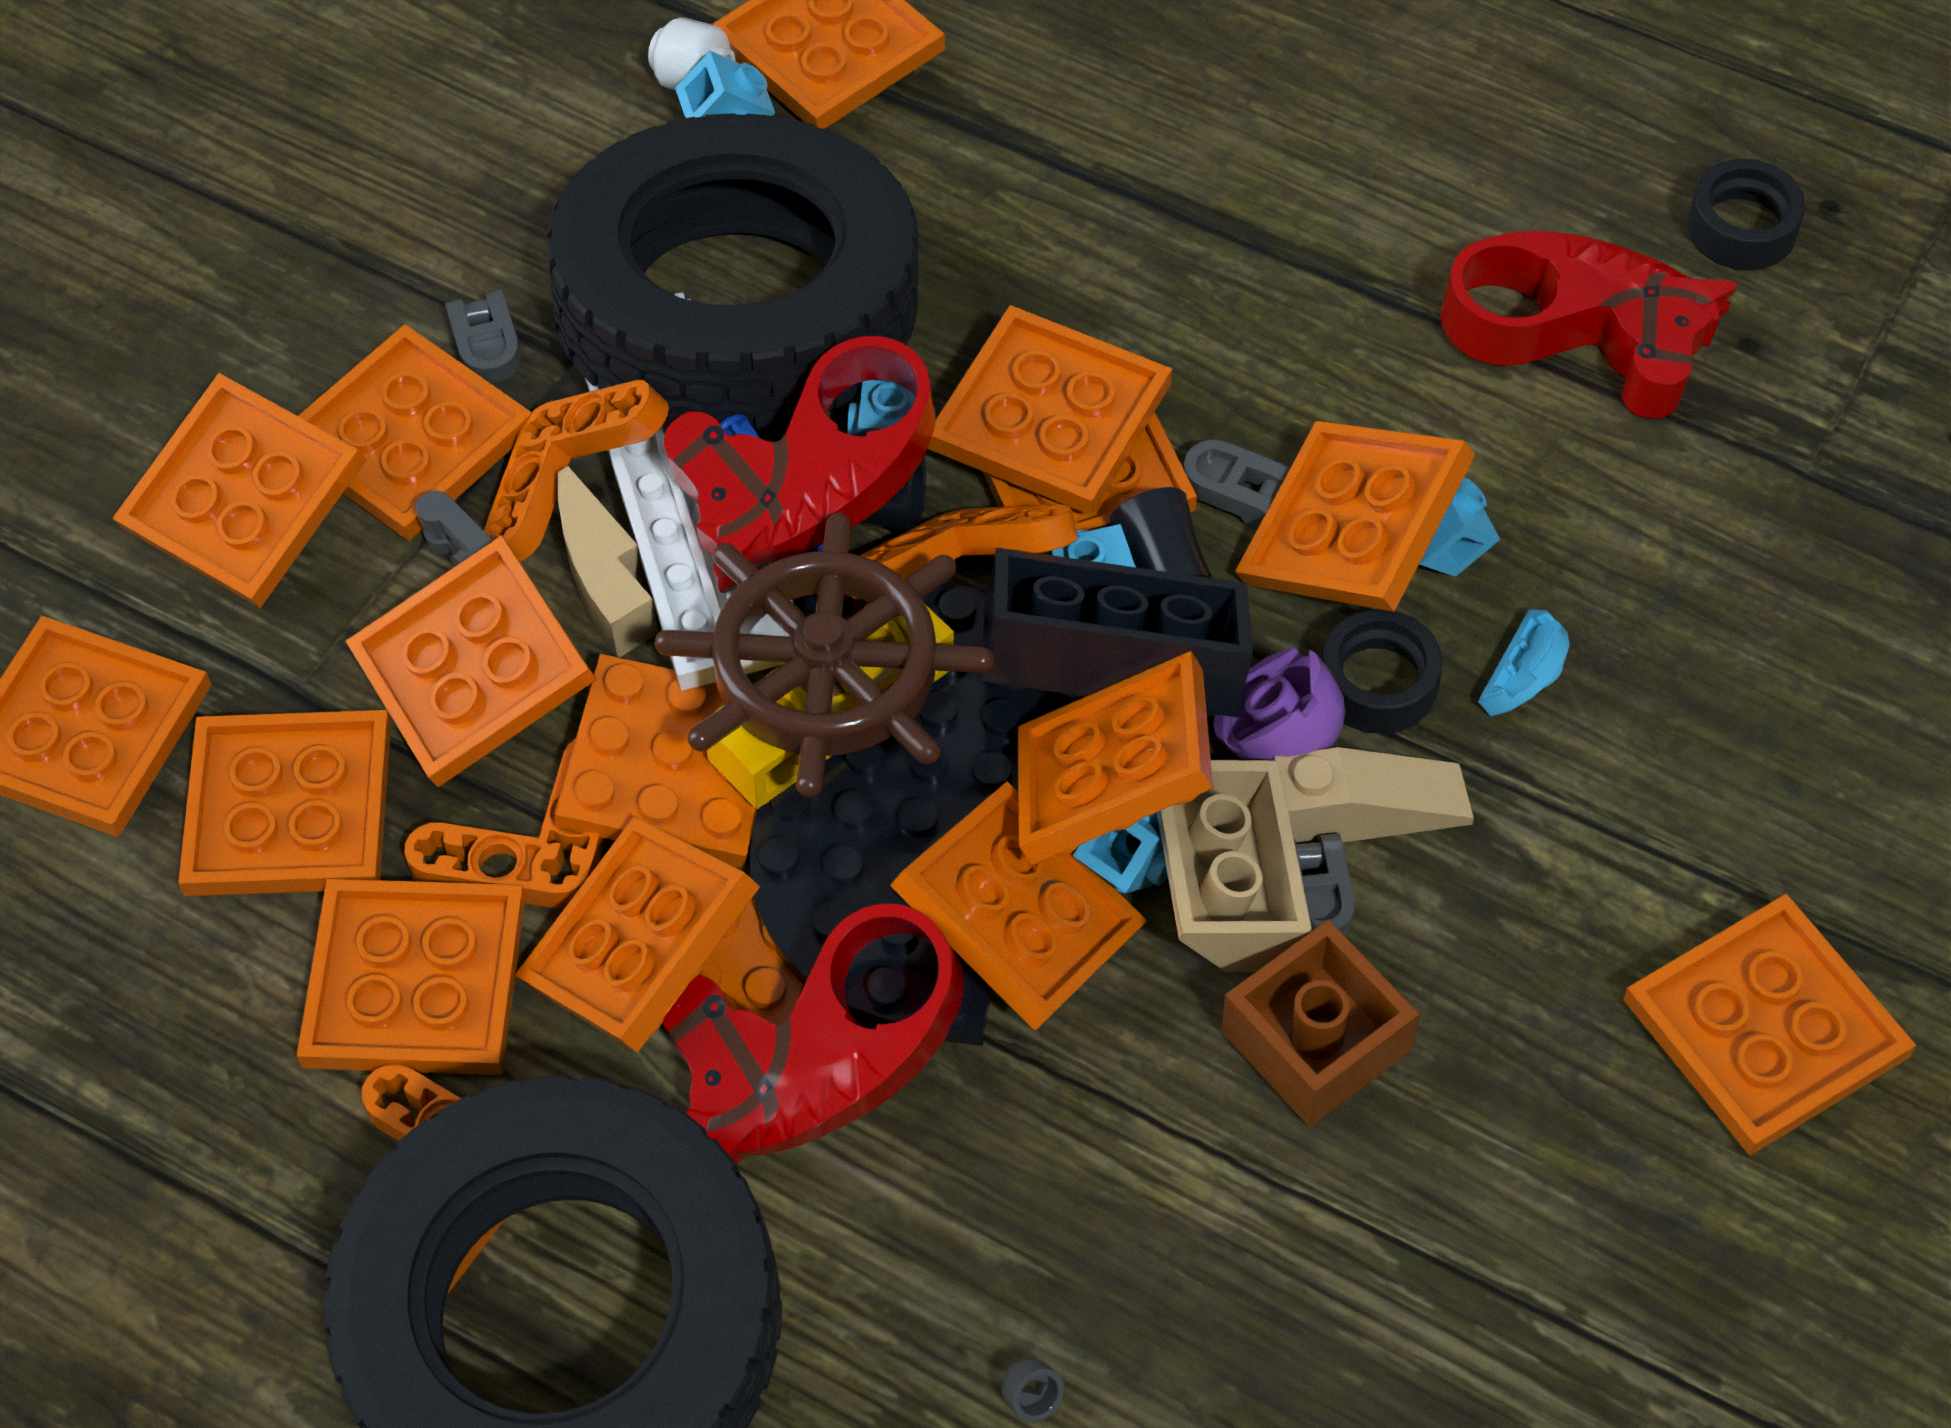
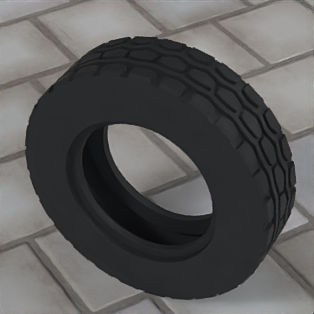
[547,113,918,430]
[324,1075,782,1428]

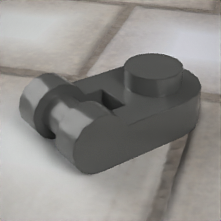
[445,289,521,383]
[1183,439,1290,530]
[415,491,493,567]
[1294,833,1355,936]

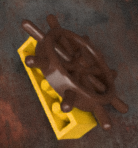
[655,512,995,809]

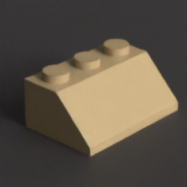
[1157,760,1312,973]

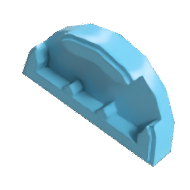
[1478,609,1570,716]

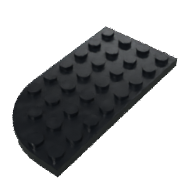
[750,584,1041,1046]

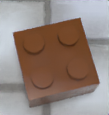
[1221,919,1420,1128]

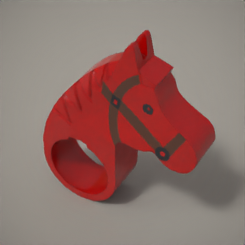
[1440,231,1738,419]
[664,336,935,593]
[663,903,964,1164]

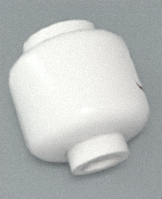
[648,17,736,91]

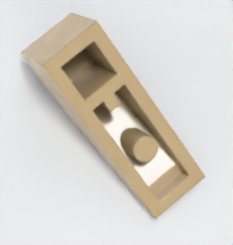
[1274,747,1474,844]

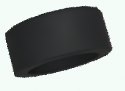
[1687,159,1805,270]
[1321,609,1442,734]

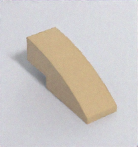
[558,466,659,658]

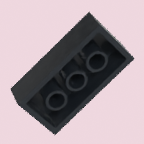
[982,547,1253,717]

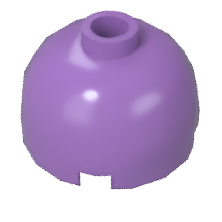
[1213,648,1346,761]

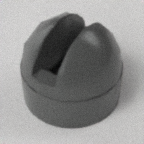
[1000,1357,1064,1422]

